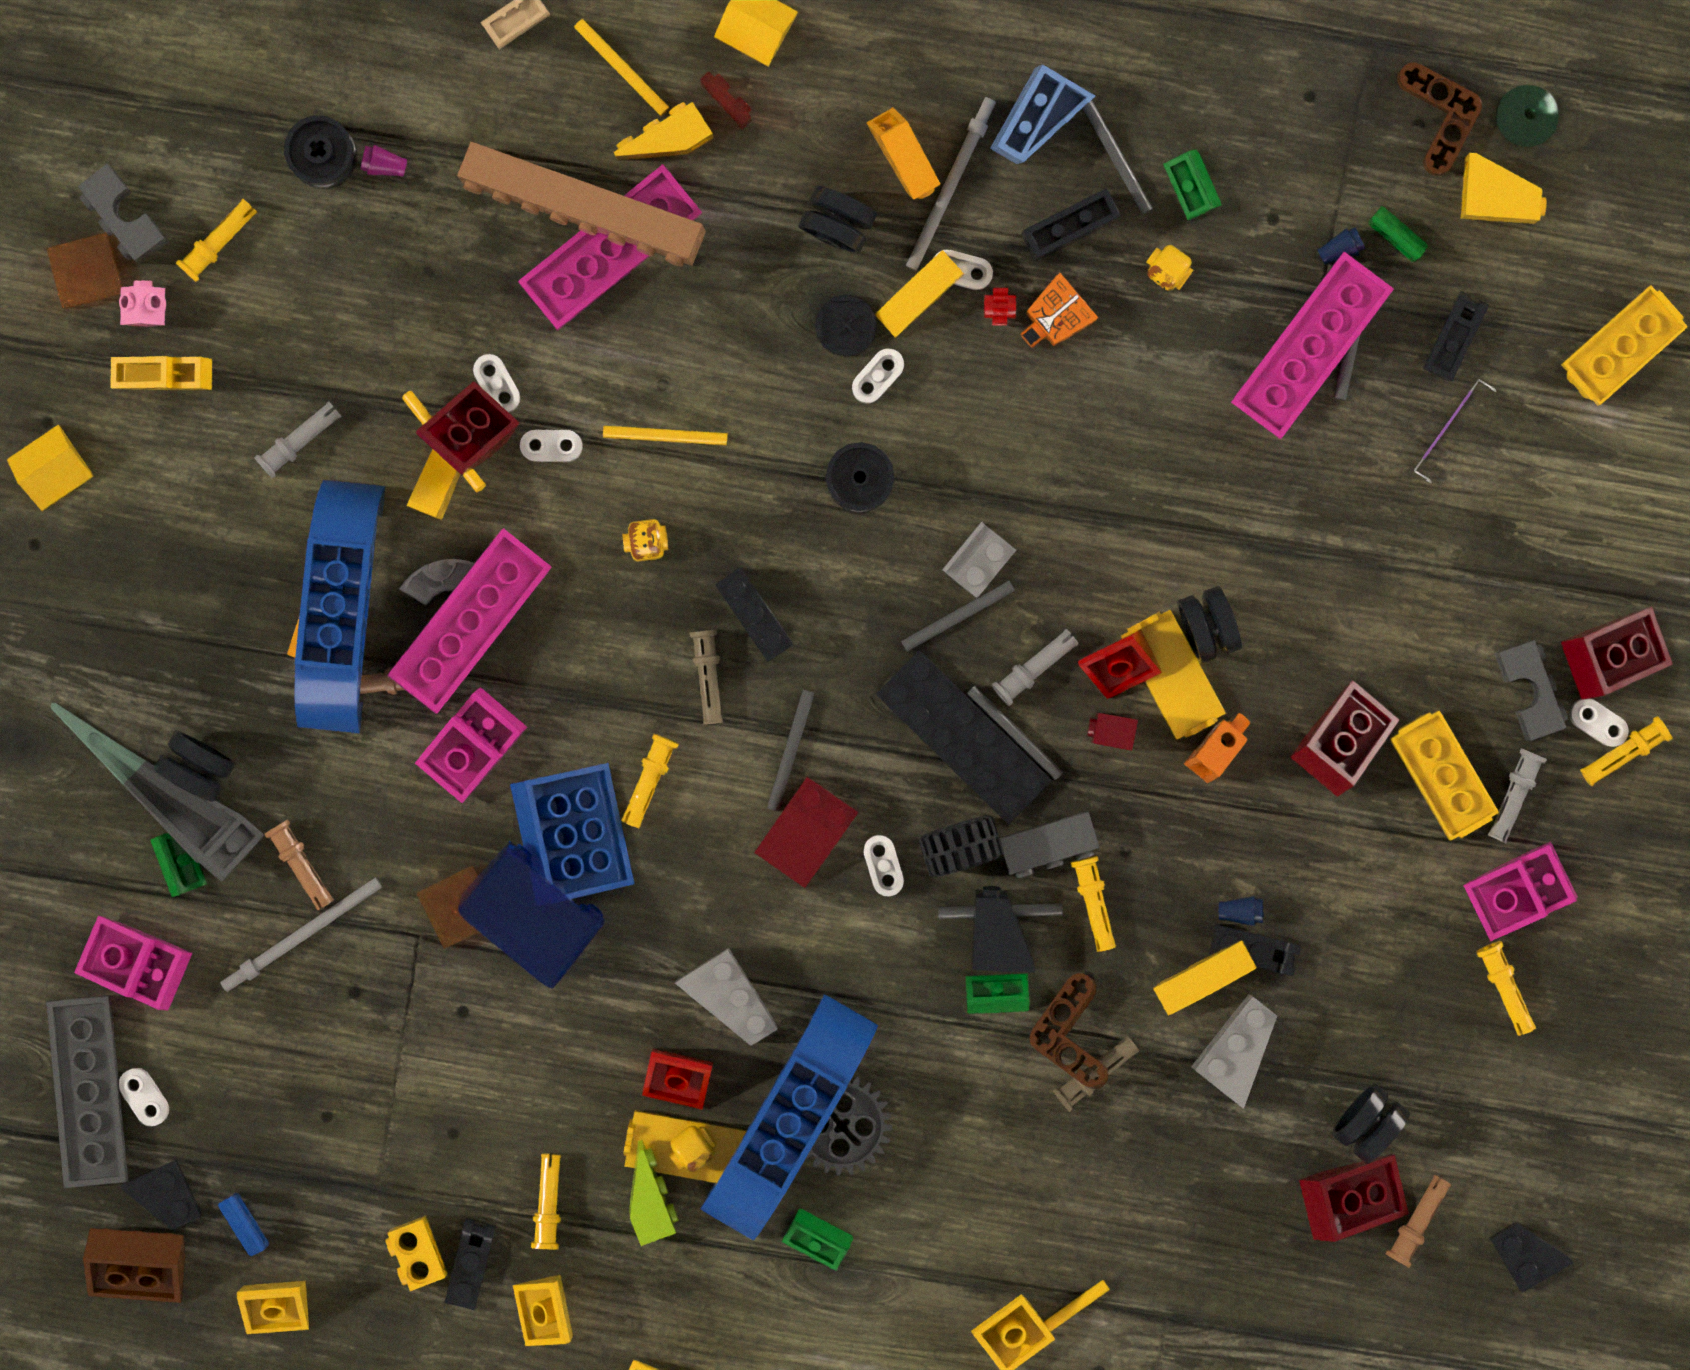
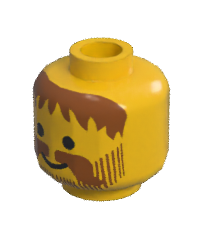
[1146,245,1194,291]
[622,519,669,562]
[669,1126,717,1172]

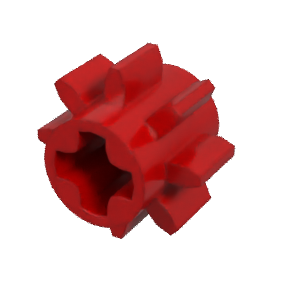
[984,288,1016,326]

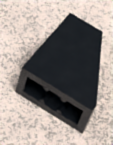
[971,886,1035,973]

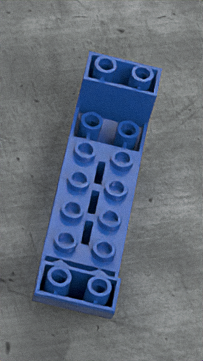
[294,480,385,733]
[700,994,878,1241]

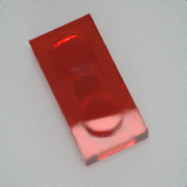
[700,71,752,129]

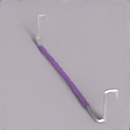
[1414,379,1496,483]

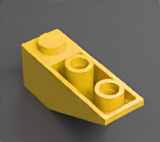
[614,102,713,160]

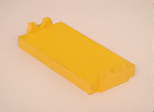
[1561,285,1688,406]
[1120,610,1226,740]
[1390,710,1499,841]
[624,1110,747,1183]

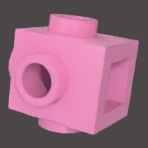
[119,281,166,327]

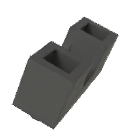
[78,163,169,264]
[1494,640,1568,741]

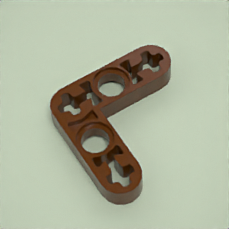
[1397,62,1482,176]
[1029,973,1109,1089]

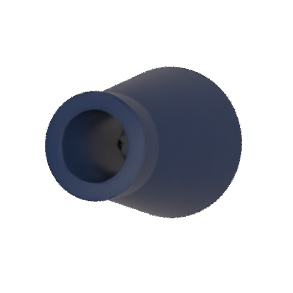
[1317,227,1366,266]
[1219,895,1264,926]

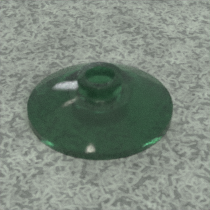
[1496,85,1559,147]

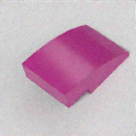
[415,687,528,803]
[1463,841,1578,941]
[74,915,192,1011]

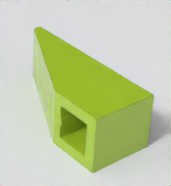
[629,1140,679,1246]

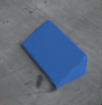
[218,1193,269,1256]

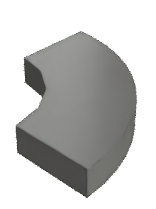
[399,559,474,605]

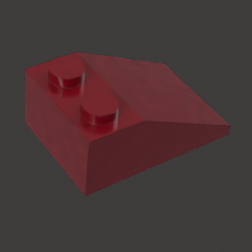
[416,381,520,475]
[1561,606,1673,700]
[1291,680,1399,797]
[754,777,858,888]
[1299,1154,1409,1242]

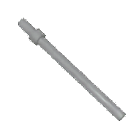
[906,97,996,271]
[220,877,382,992]

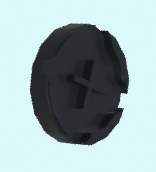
[815,294,877,357]

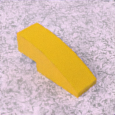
[875,250,964,338]
[111,356,212,390]
[1153,940,1257,1016]

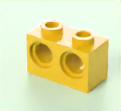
[385,1216,448,1291]

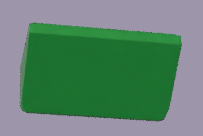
[1163,150,1222,220]
[1368,206,1428,262]
[151,833,207,897]
[966,973,1030,1014]
[781,1209,853,1271]

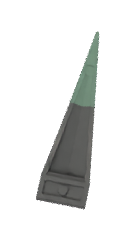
[51,703,264,882]

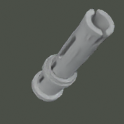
[254,401,342,478]
[992,629,1078,706]
[1488,748,1547,843]

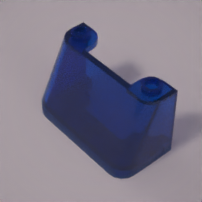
[458,841,605,989]

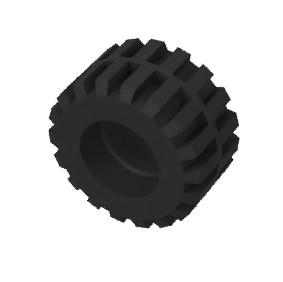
[918,815,1004,877]

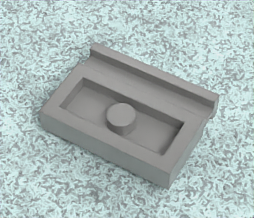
[942,522,1016,598]

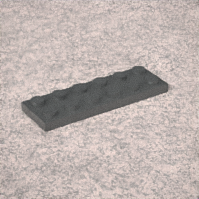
[46,995,128,1188]

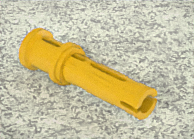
[176,199,258,282]
[1580,716,1672,786]
[621,733,679,828]
[1070,855,1116,952]
[1476,941,1536,1036]
[531,1153,561,1250]

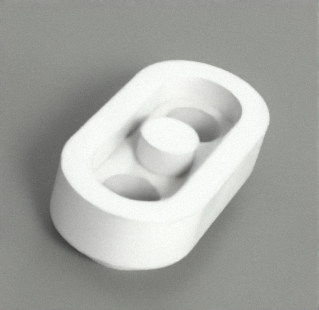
[934,250,993,290]
[852,349,904,404]
[473,354,520,413]
[520,430,583,462]
[1569,699,1629,747]
[864,835,904,896]
[119,1068,169,1126]

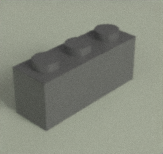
[999,811,1099,878]

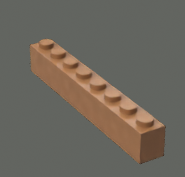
[457,142,706,267]

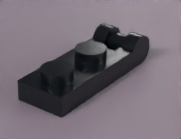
[1423,291,1489,382]
[1209,924,1301,976]
[444,1218,496,1310]

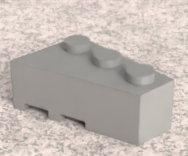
[675,948,778,1046]
[1191,994,1277,1109]

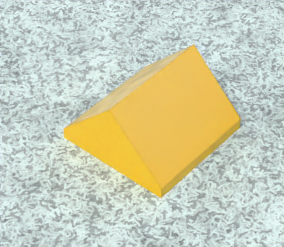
[714,0,798,67]
[7,425,94,511]
[513,1275,573,1346]
[237,1281,309,1334]
[971,1294,1055,1370]

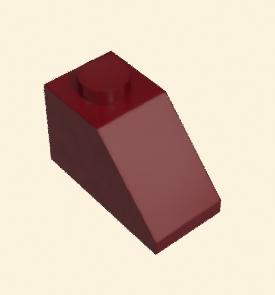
[1087,713,1138,751]

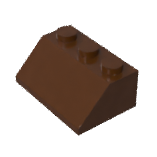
[83,1228,185,1303]

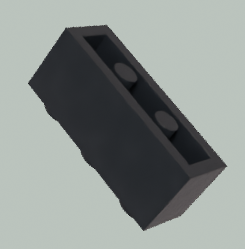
[1021,188,1121,262]
[715,567,794,662]

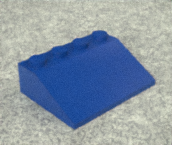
[510,763,634,906]

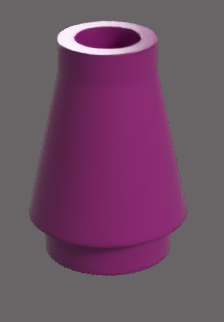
[360,145,407,177]

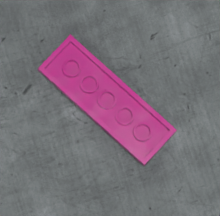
[518,164,702,330]
[1231,252,1394,439]
[387,528,552,714]

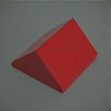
[1078,629,1162,699]
[642,1048,714,1110]

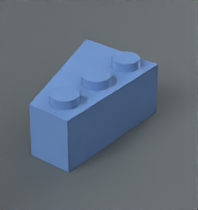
[990,64,1095,164]

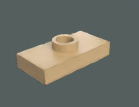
[481,0,550,50]

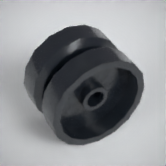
[284,115,357,189]
[798,185,877,254]
[826,442,895,513]
[1177,586,1242,664]
[154,730,236,802]
[1332,1083,1410,1164]

